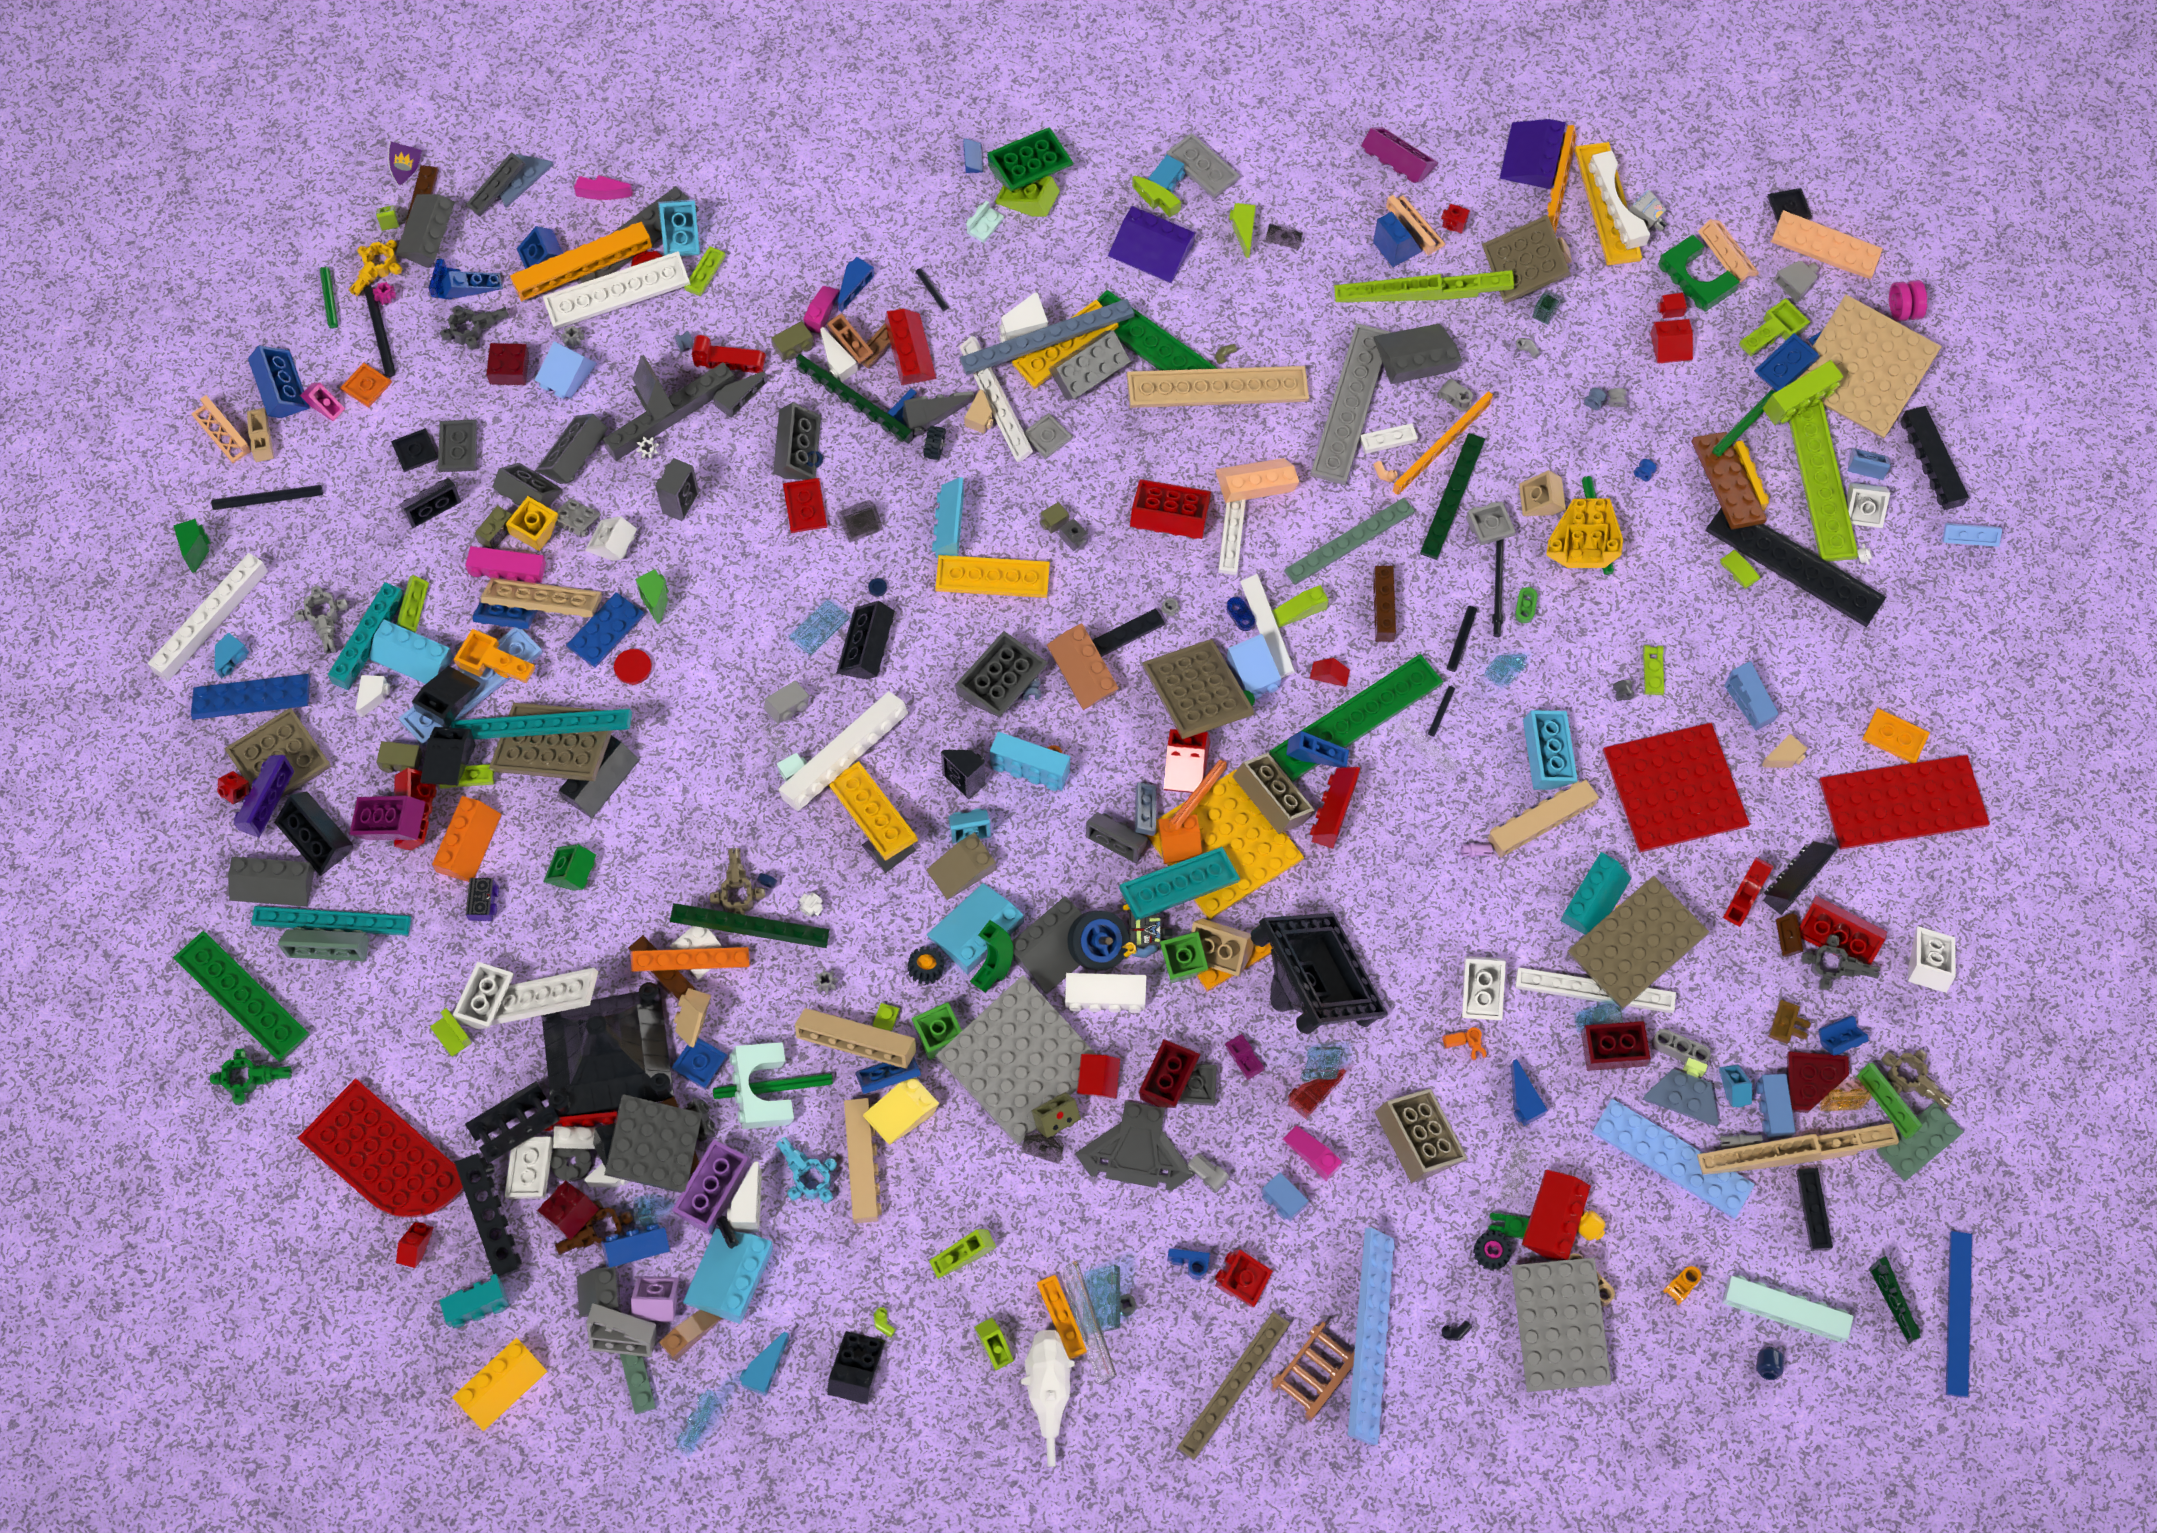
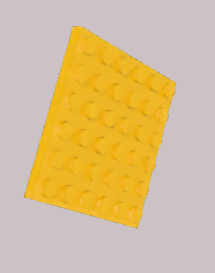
[1145,769,1304,921]

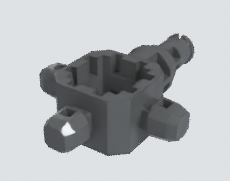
[440,305,509,350]
[1800,935,1880,991]

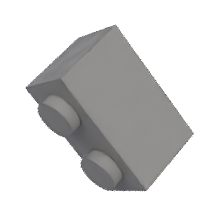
[764,680,809,724]

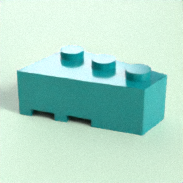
[439,1274,510,1329]

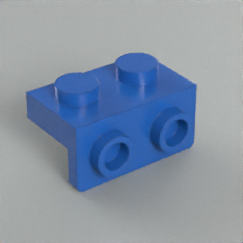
[1818,1015,1869,1056]

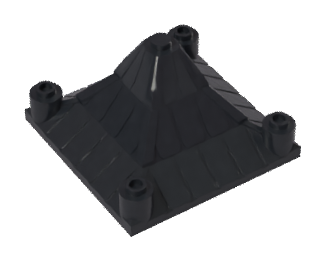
[1251,913,1388,1034]
[541,982,674,1117]

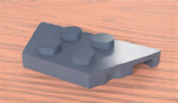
[500,154,554,208]
[1642,1069,1719,1127]

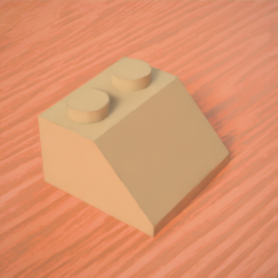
[1519,470,1566,516]
[674,988,711,1048]

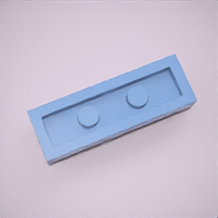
[1942,523,2002,547]

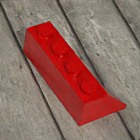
[394,768,437,850]

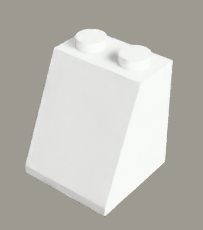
[999,293,1048,343]

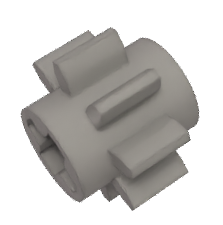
[561,325,585,349]
[813,969,838,995]

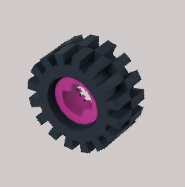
[1473,1231,1512,1271]

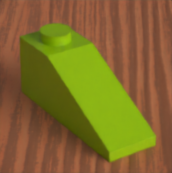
[1229,203,1256,258]
[1272,585,1329,628]
[929,1229,997,1279]

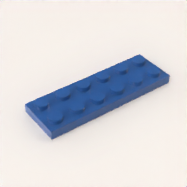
[191,674,310,720]

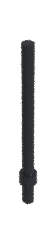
[1492,539,1504,638]

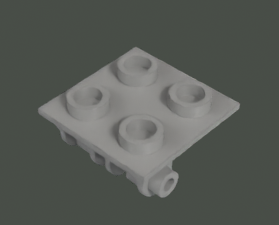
[555,499,601,538]

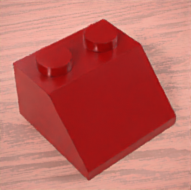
[1650,319,1693,364]

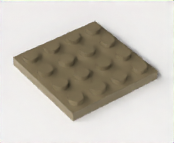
[1482,215,1571,304]
[224,708,332,799]

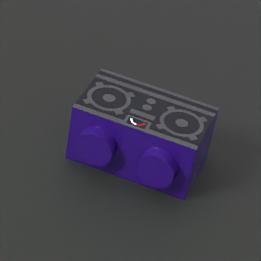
[466,878,499,921]

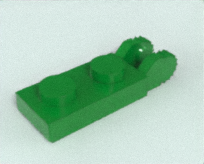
[1488,1213,1529,1239]

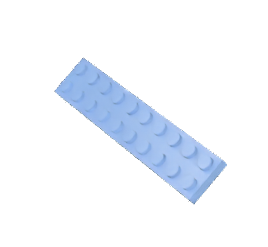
[1348,1228,1395,1445]

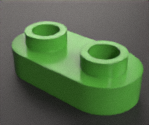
[1515,587,1538,623]

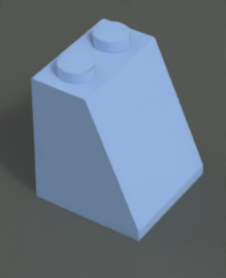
[535,341,597,399]
[1226,634,1281,700]

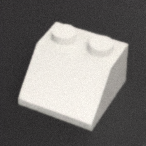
[1846,483,1890,528]
[585,516,637,561]
[670,926,723,980]

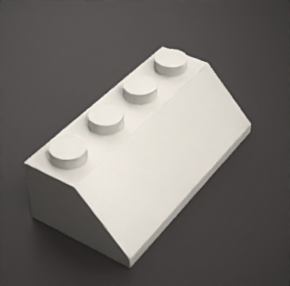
[1065,973,1146,1013]

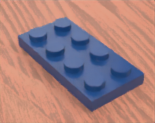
[566,592,645,668]

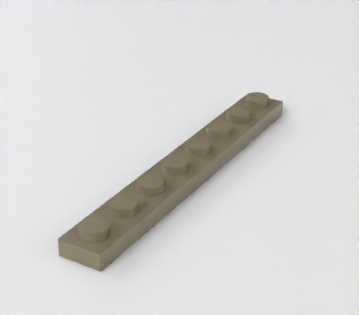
[1177,1312,1290,1461]

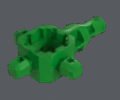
[210,1048,292,1105]

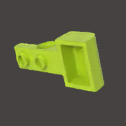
[1739,298,1810,357]

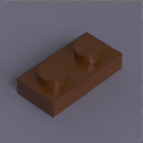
[1775,913,1804,957]

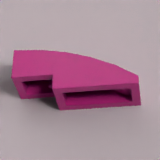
[574,175,633,200]

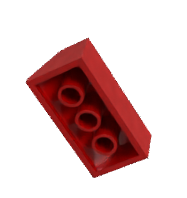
[885,309,936,385]
[1309,767,1360,849]
[1799,895,1887,965]
[1521,1169,1591,1262]

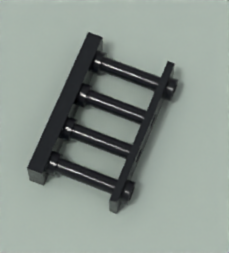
[465,1081,560,1164]

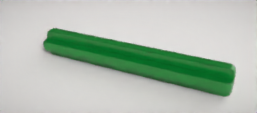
[319,266,338,329]

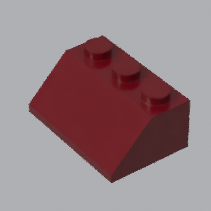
[1139,1039,1200,1108]

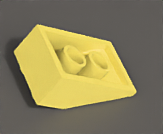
[863,1077,939,1145]

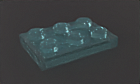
[1084,1265,1120,1334]
[676,1389,719,1458]

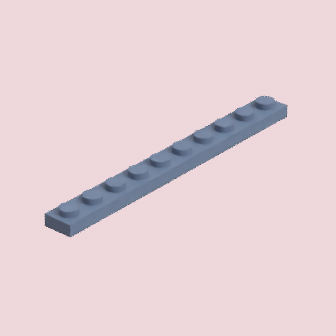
[960,299,1134,376]

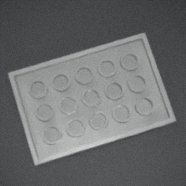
[1511,1258,1611,1392]

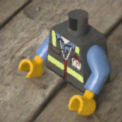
[1122,899,1172,958]

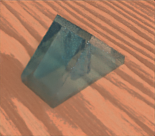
[634,1194,659,1229]

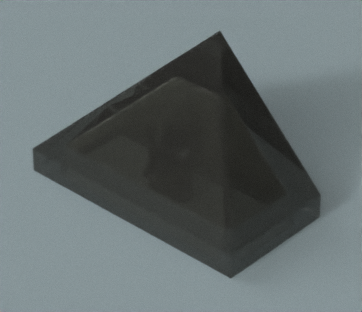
[1265,223,1303,250]
[1021,1131,1065,1164]

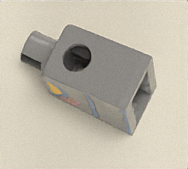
[1628,189,1668,232]

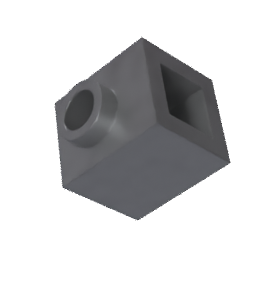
[1059,518,1088,551]

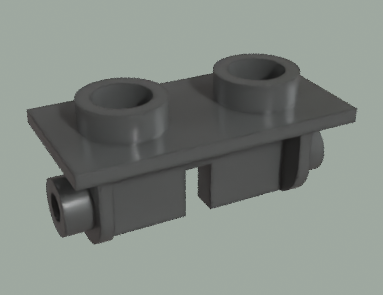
[686,1098,716,1142]

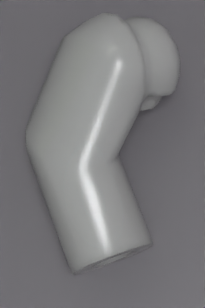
[1515,338,1540,359]

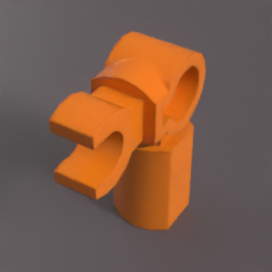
[1442,1027,1487,1061]

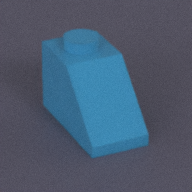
[1719,1065,1752,1108]

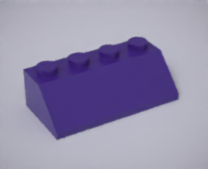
[234,755,294,838]

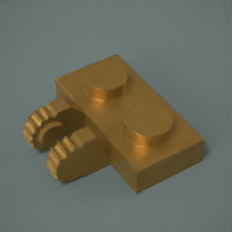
[1768,1000,1811,1044]

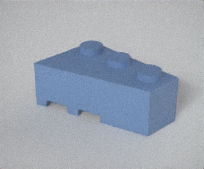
[1724,661,1778,731]

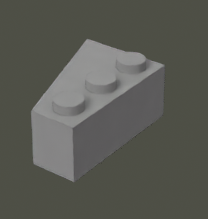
[586,1303,657,1357]

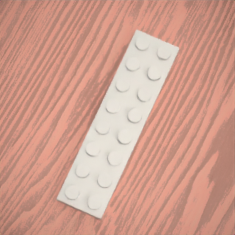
[543,251,690,330]

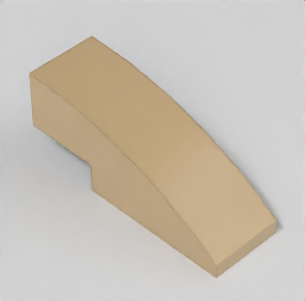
[247,408,274,462]

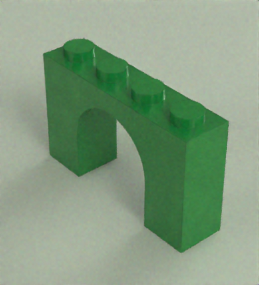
[1658,234,1740,312]

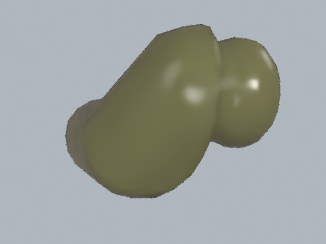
[1215,343,1237,364]

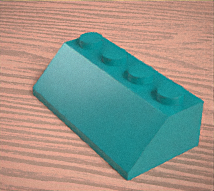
[1560,852,1632,935]

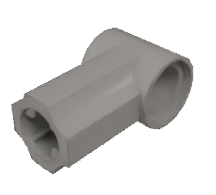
[1187,1153,1230,1193]

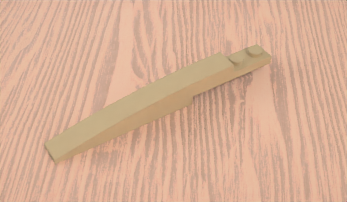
[1697,1123,1899,1175]

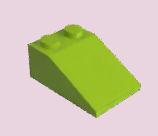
[995,176,1060,217]

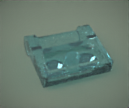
[1301,1047,1343,1082]

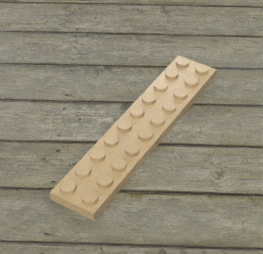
[1126,366,1309,408]

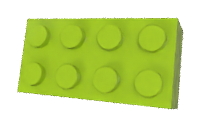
[1762,360,1844,426]

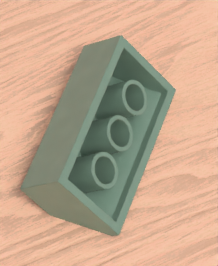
[278,927,369,961]

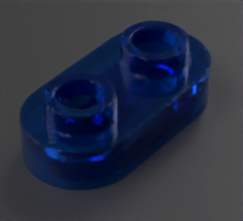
[1226,597,1255,631]

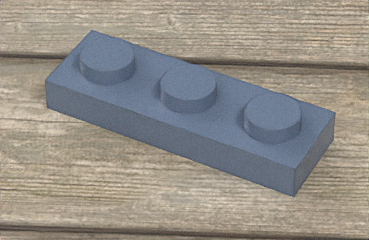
[1135,782,1156,836]

